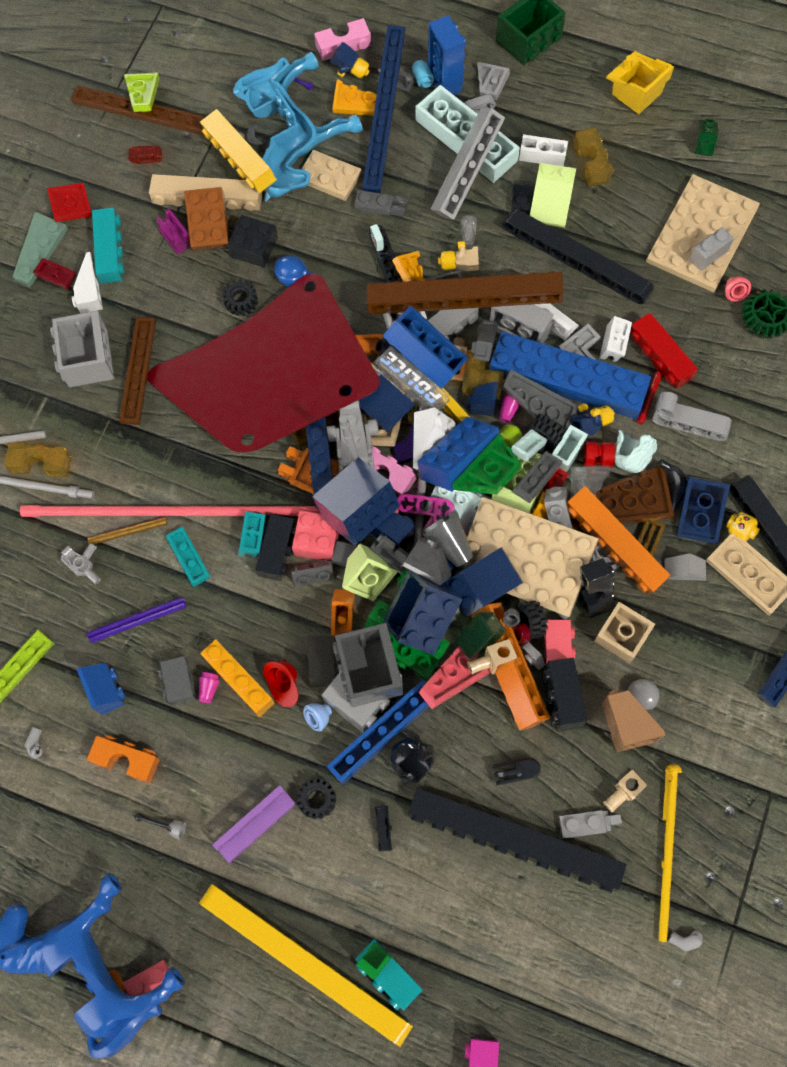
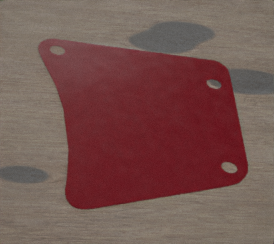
[148,274,380,453]

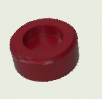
[512,623,530,645]

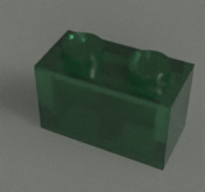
[456,612,507,660]

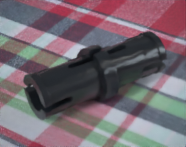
[375,806,392,852]

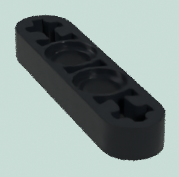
[369,225,403,283]

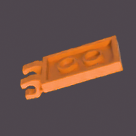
[278,446,340,494]

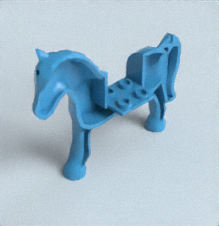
[233,52,363,202]

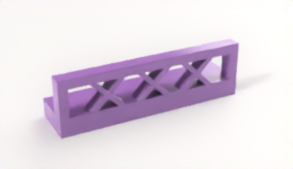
[213,785,296,863]

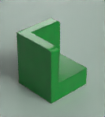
[356,943,392,980]

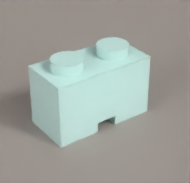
[552,425,588,472]

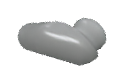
[25,727,43,759]

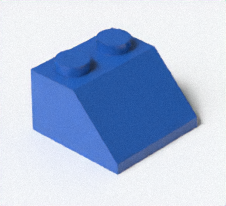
[77,663,126,715]

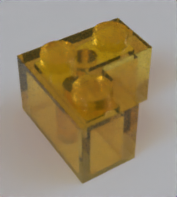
[462,350,504,399]

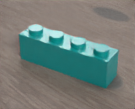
[92,208,125,284]

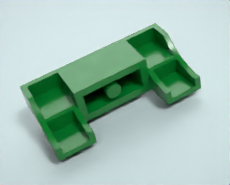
[362,600,450,682]

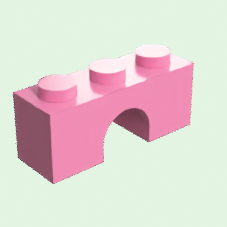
[314,18,371,61]
[372,446,416,496]

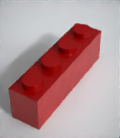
[629,313,698,389]

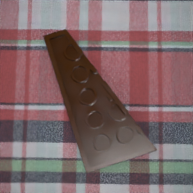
[570,464,674,529]

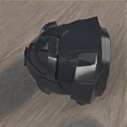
[391,738,435,784]

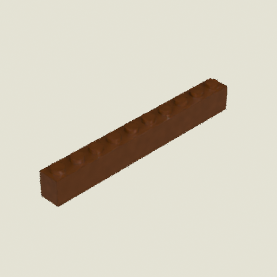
[367,271,564,315]

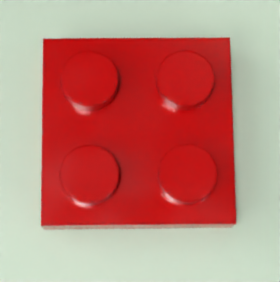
[47,183,92,222]

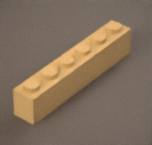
[149,174,263,211]

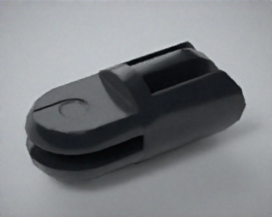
[492,758,541,786]

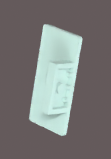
[424,486,492,535]

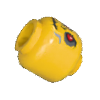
[726,512,759,541]

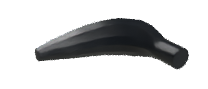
[658,459,687,511]

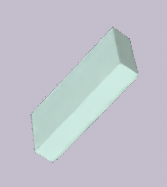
[511,429,547,462]

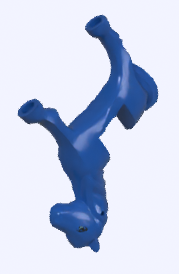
[0,872,185,1059]

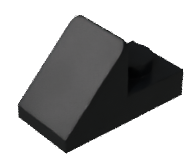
[511,180,532,214]

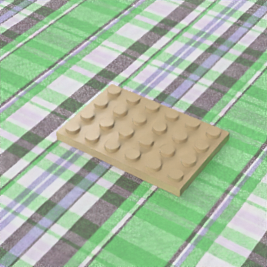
[646,174,760,293]
[455,497,599,617]

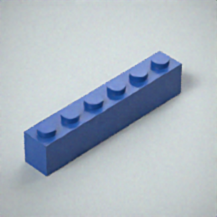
[327,680,430,786]

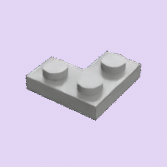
[559,324,601,359]

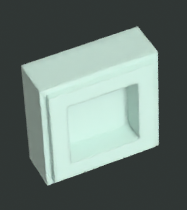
[370,224,384,251]

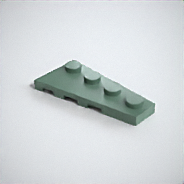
[13,212,68,287]

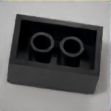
[542,657,587,732]

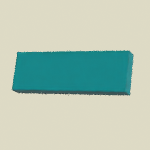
[165,526,211,587]

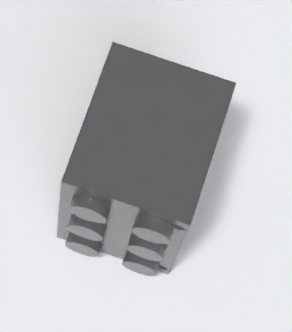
[332,623,403,707]

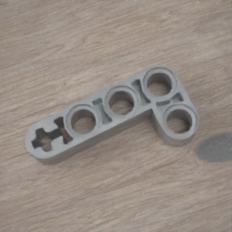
[652,392,732,441]

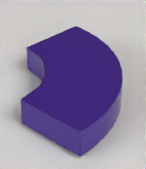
[394,424,414,464]

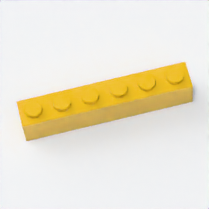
[200,109,277,193]

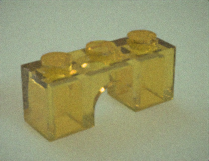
[573,128,613,187]
[4,443,72,479]

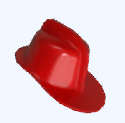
[263,659,299,707]

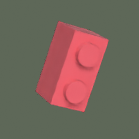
[544,620,576,665]

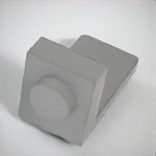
[544,487,573,529]

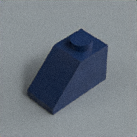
[467,382,498,416]

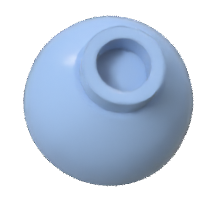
[303,703,332,731]

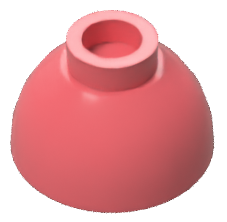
[725,276,751,302]

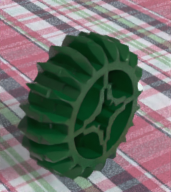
[742,289,787,339]

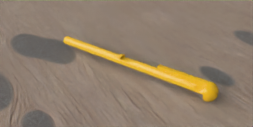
[658,764,682,942]

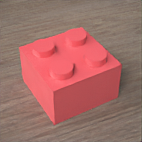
[292,511,339,562]

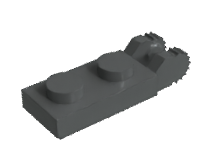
[354,190,408,216]

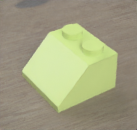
[342,544,398,601]

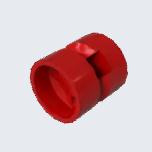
[583,441,615,468]

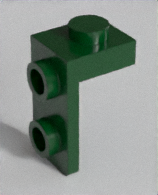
[695,119,718,156]

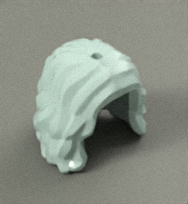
[614,430,657,473]

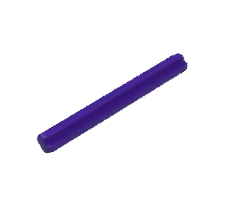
[87,597,186,643]

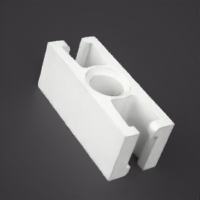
[519,134,568,166]

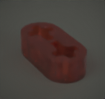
[128,145,162,164]

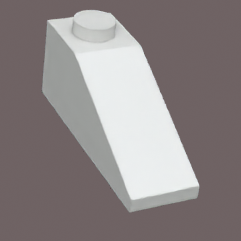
[72,252,103,314]

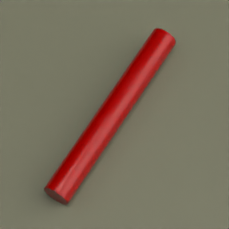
[636,372,662,425]

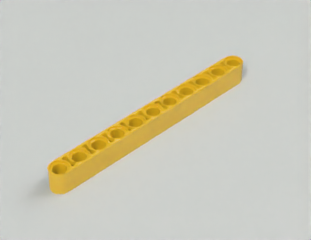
[199,884,413,1047]

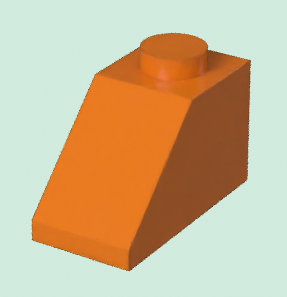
[331,589,355,637]

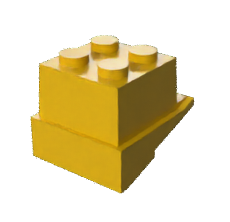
[606,51,674,114]

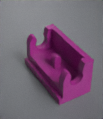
[157,209,191,255]

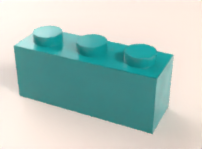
[355,939,423,1011]

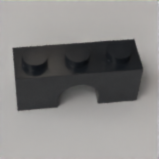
[580,558,615,618]

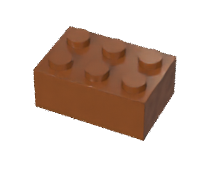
[184,187,230,251]

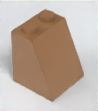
[602,689,665,753]

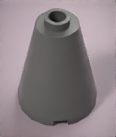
[421,510,473,569]

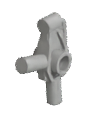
[61,543,101,584]

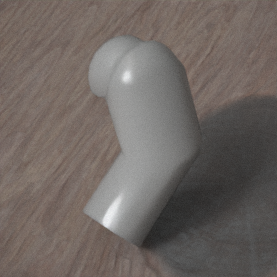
[668,931,703,951]

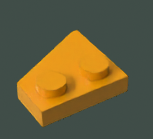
[392,251,425,282]

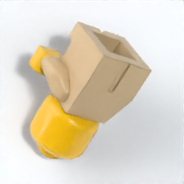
[438,241,479,271]

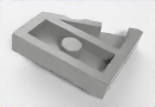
[477,62,510,100]

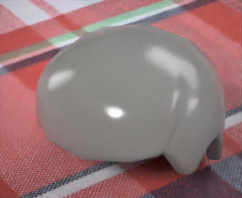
[627,679,660,710]

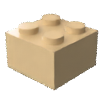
[594,602,655,664]

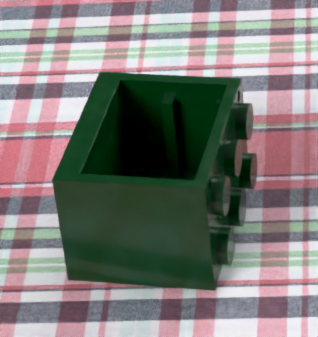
[496,0,566,66]

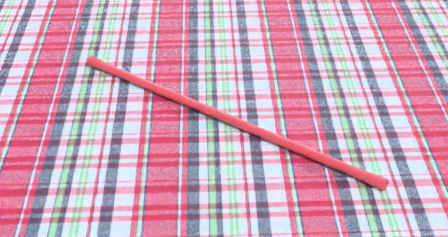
[20,505,399,517]

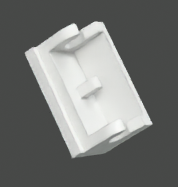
[599,316,632,362]

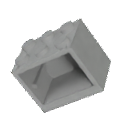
[50,311,114,388]
[322,673,403,733]

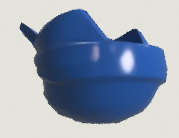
[274,255,314,287]

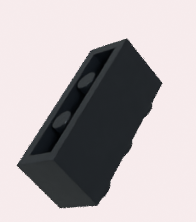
[255,514,297,581]

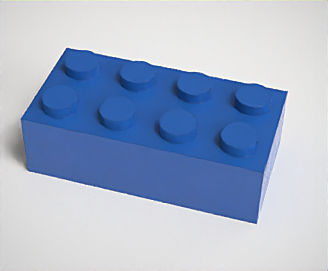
[428,15,466,95]
[383,305,468,389]
[417,417,499,492]

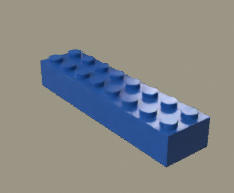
[489,331,651,420]

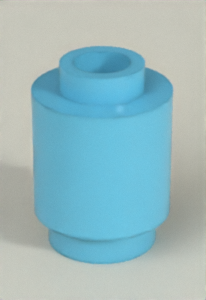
[412,60,434,88]

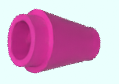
[499,393,520,423]
[199,672,220,704]

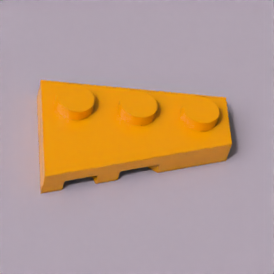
[333,79,377,116]

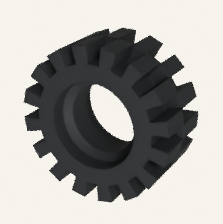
[222,279,258,316]
[527,414,565,450]
[514,600,548,639]
[297,778,337,820]

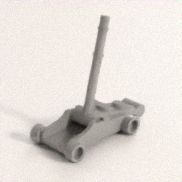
[327,400,379,472]

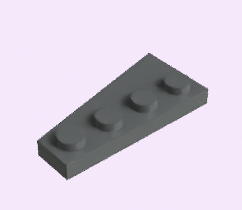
[501,370,579,433]

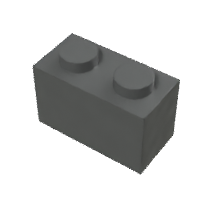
[158,656,196,706]

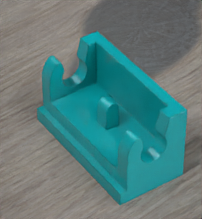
[238,512,265,558]

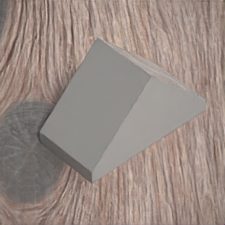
[664,553,706,581]

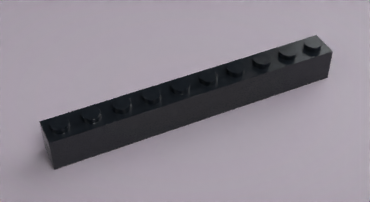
[408,788,627,893]

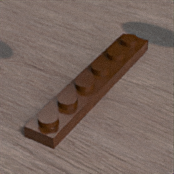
[119,317,156,425]

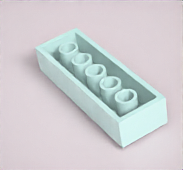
[416,85,520,183]

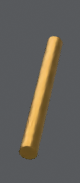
[87,517,168,545]

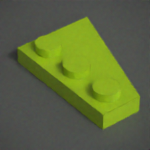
[124,73,160,112]

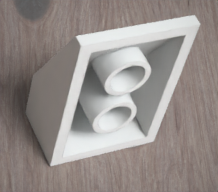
[413,407,456,472]

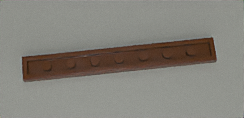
[71,85,206,136]

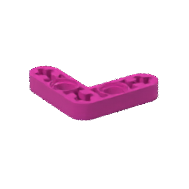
[397,494,455,524]

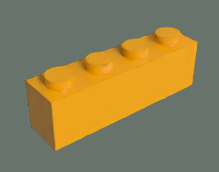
[200,639,275,718]

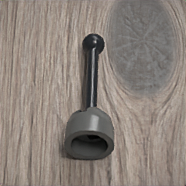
[503,594,520,627]

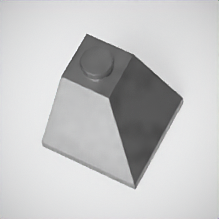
[403,537,452,585]

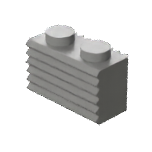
[689,227,733,271]

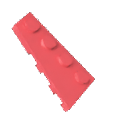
[419,638,490,709]

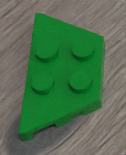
[452,434,521,495]

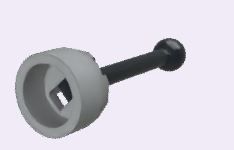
[135,813,186,840]

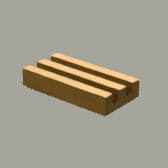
[637,521,666,556]

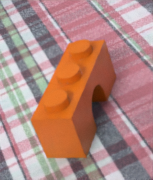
[87,735,160,784]

